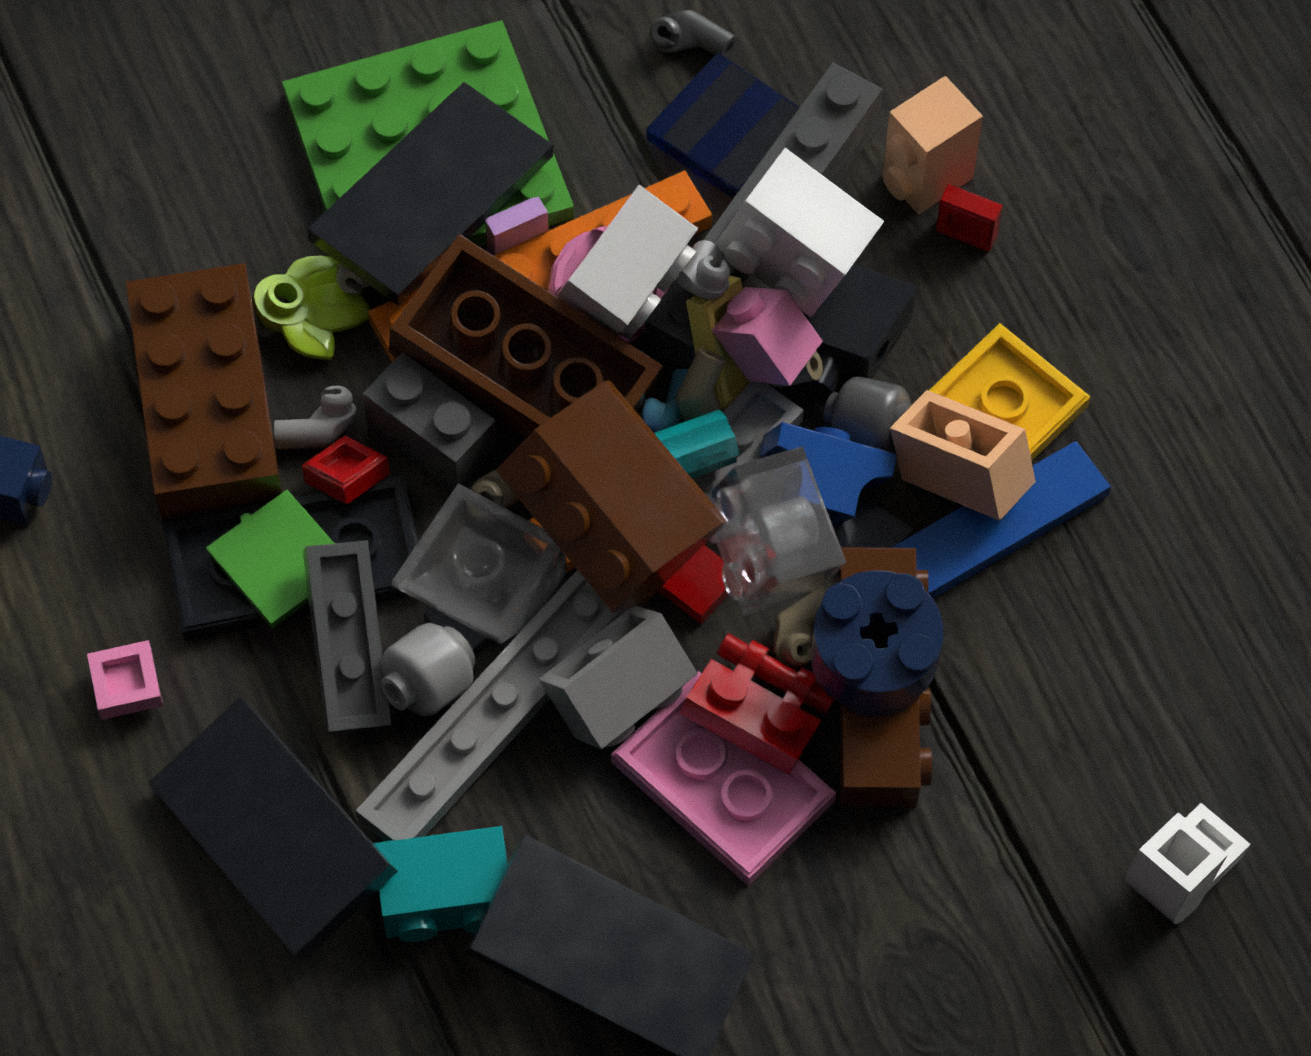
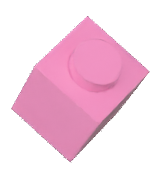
[712,287,823,385]

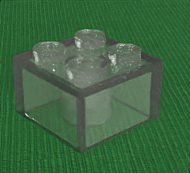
[707,446,846,616]

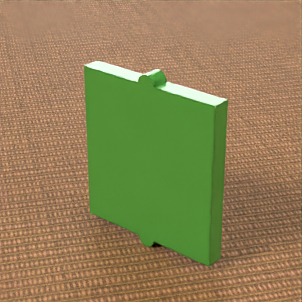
[206,490,335,629]

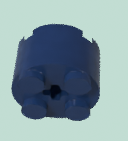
[811,570,943,717]

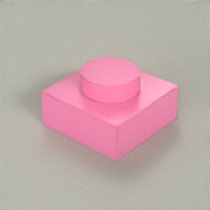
[87,640,163,720]

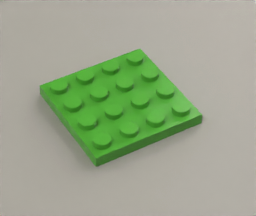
[282,20,574,246]

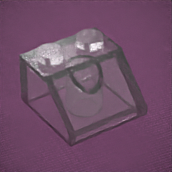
[392,483,567,644]

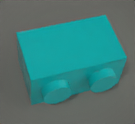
[374,826,508,942]

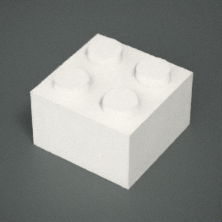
[715,148,884,318]
[556,185,698,340]

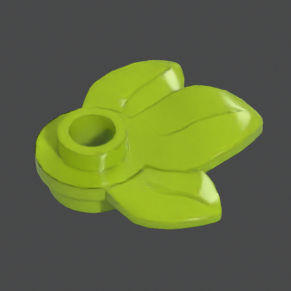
[252,255,371,360]

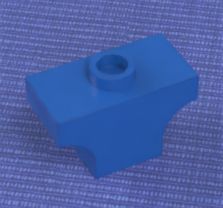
[759,422,897,528]

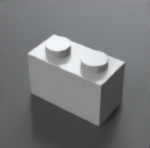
[538,606,698,749]

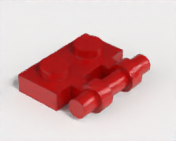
[679,633,835,775]

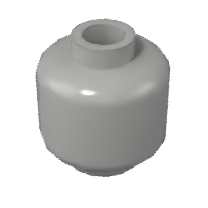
[381,623,475,717]

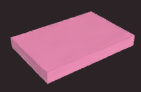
[611,671,836,886]

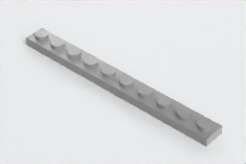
[356,381,804,842]

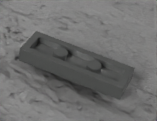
[303,540,391,735]

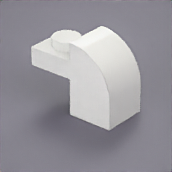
[1124,803,1250,924]

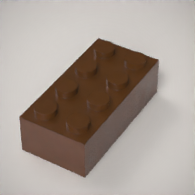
[388,234,663,440]
[126,263,282,522]

